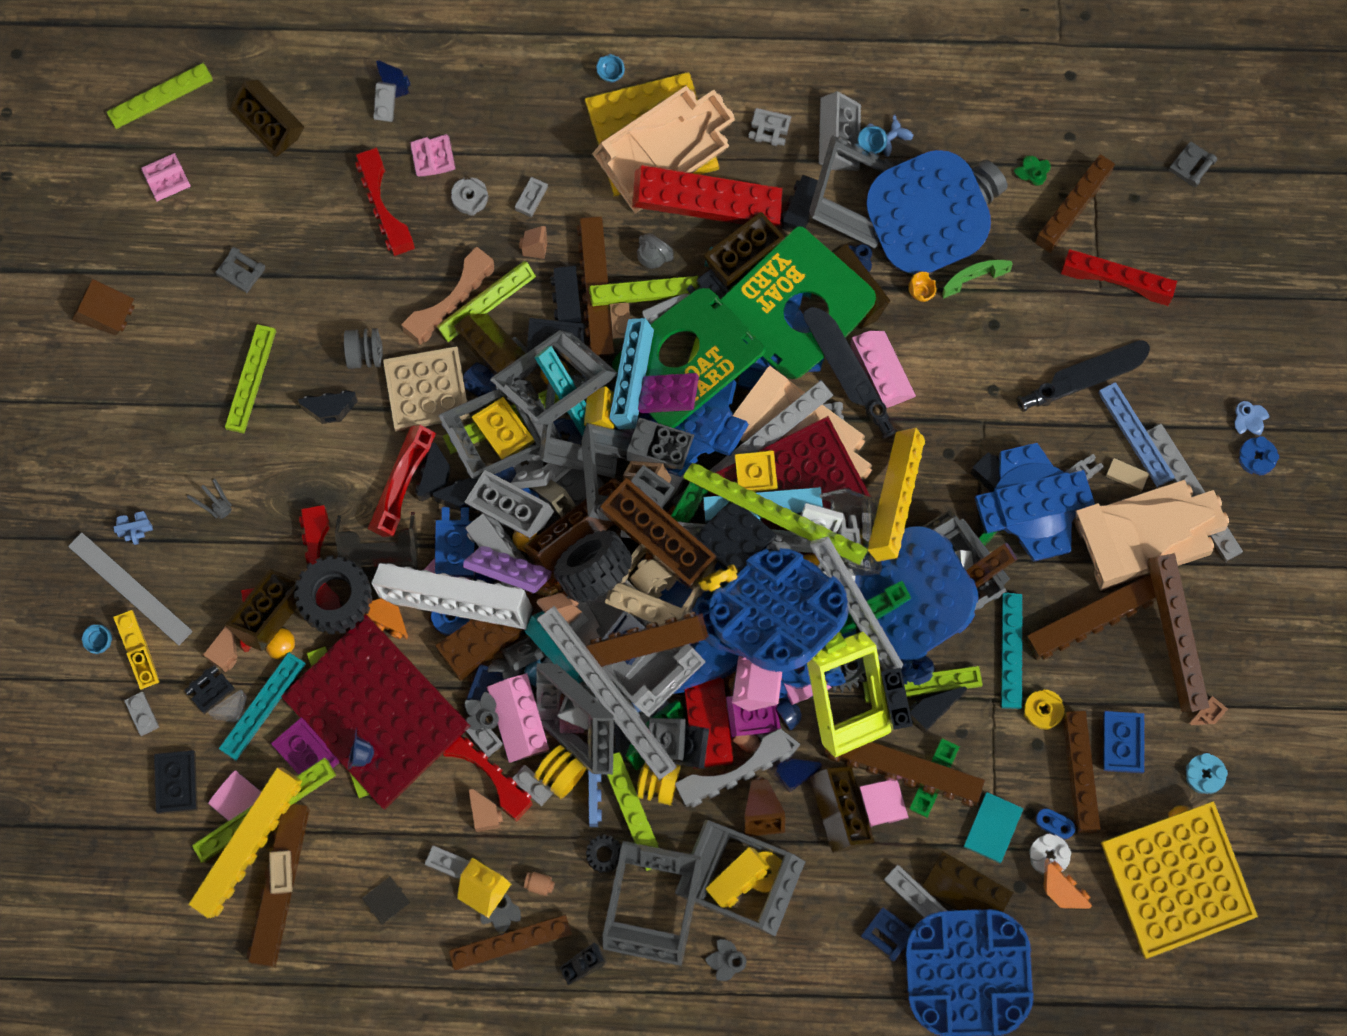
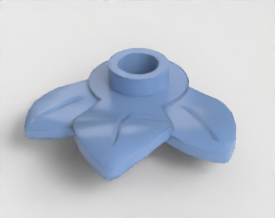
[1234,401,1269,435]

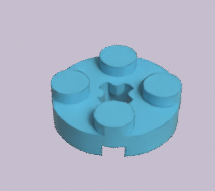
[1186,753,1228,794]

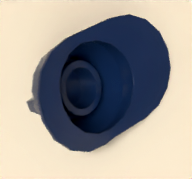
[348,727,374,769]

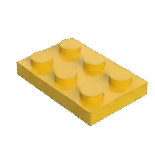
[472,397,535,460]

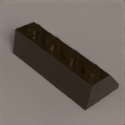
[229,79,305,157]
[704,212,785,290]
[834,244,891,329]
[454,313,526,375]
[225,569,300,652]
[809,767,875,853]
[922,851,1014,912]

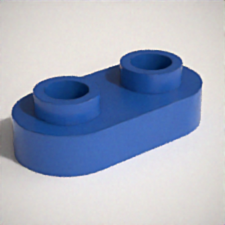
[1036,809,1075,840]

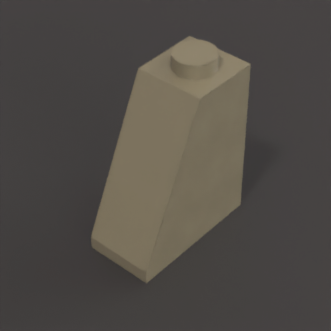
[530,479,576,519]

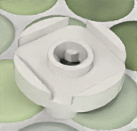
[1030,834,1071,875]

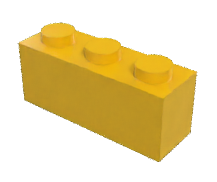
[706,847,770,908]

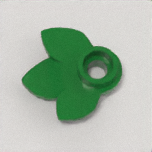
[1014,155,1051,186]

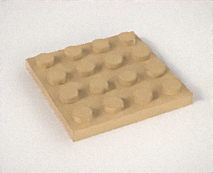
[383,347,470,432]

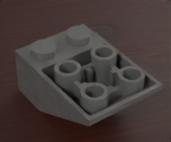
[627,418,694,470]
[631,465,675,508]

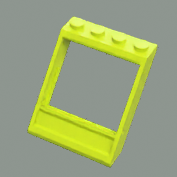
[807,632,891,757]

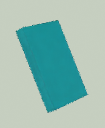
[964,792,1024,864]

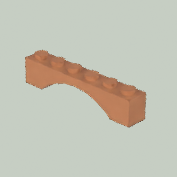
[401,247,494,345]

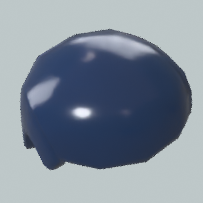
[776,699,802,730]

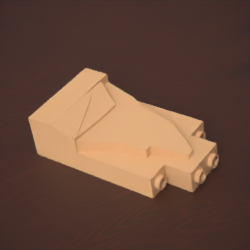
[593,86,735,214]
[733,366,872,479]
[1074,480,1229,591]

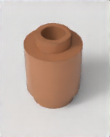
[733,734,761,754]
[524,872,555,896]

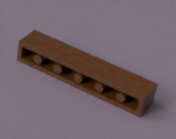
[1035,154,1115,254]
[585,612,709,667]
[1062,711,1100,834]

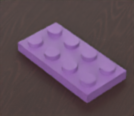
[463,546,552,593]

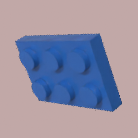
[1103,711,1144,773]

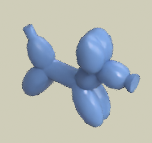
[867,116,913,156]

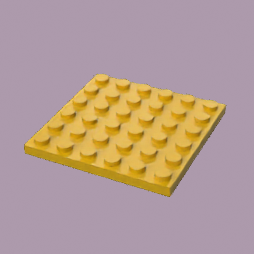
[585,73,719,196]
[1101,801,1258,959]

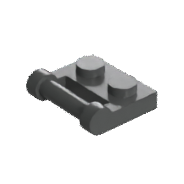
[1169,141,1217,187]
[216,247,265,294]

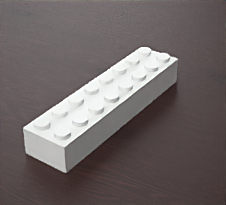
[371,563,533,629]

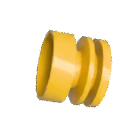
[534,745,587,799]
[637,761,680,806]

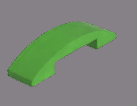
[942,260,1013,298]

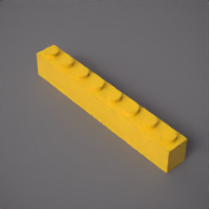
[868,428,925,562]
[189,768,302,918]

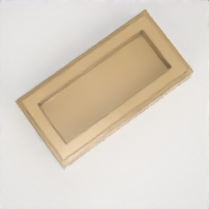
[1106,458,1149,492]
[269,851,292,894]

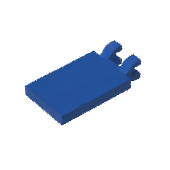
[435,507,474,578]

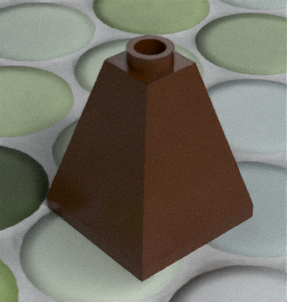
[745,777,785,837]

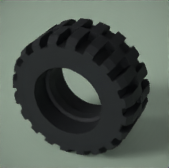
[554,530,632,602]
[294,555,372,634]

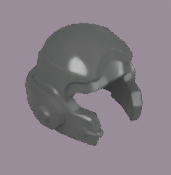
[637,233,674,269]

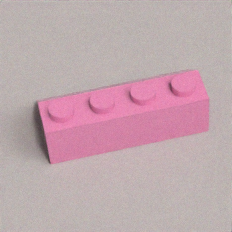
[850,331,916,408]
[732,656,782,711]
[487,674,549,763]

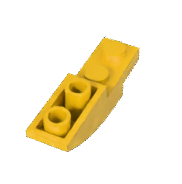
[114,610,159,690]

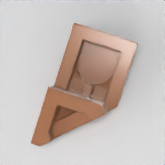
[1189,696,1228,726]

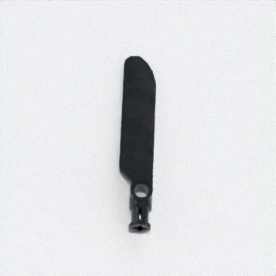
[803,307,897,439]
[1017,340,1150,412]

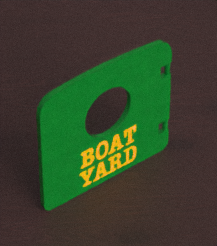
[714,227,876,379]
[612,288,765,428]

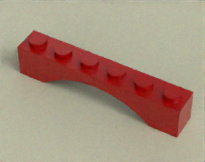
[355,148,415,256]
[1061,249,1177,306]
[368,425,436,537]
[299,505,342,610]
[442,737,533,822]

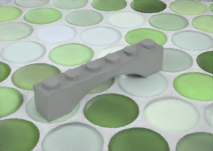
[675,729,793,808]

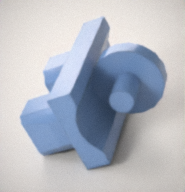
[114,511,153,545]

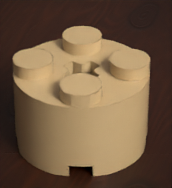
[630,559,677,598]

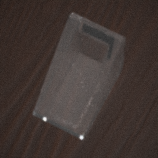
[208,690,247,723]

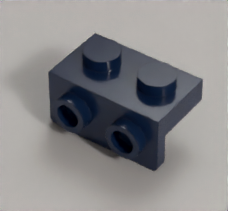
[463,362,496,404]

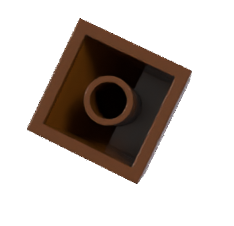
[72,279,135,335]

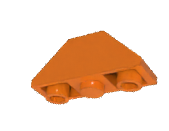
[363,598,408,640]
[1044,858,1092,909]

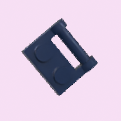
[861,908,912,962]

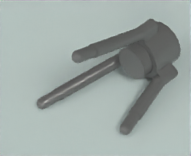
[187,479,232,519]

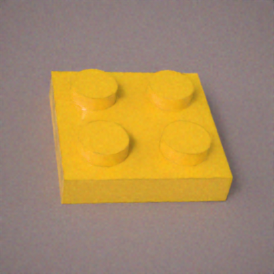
[735,451,778,492]

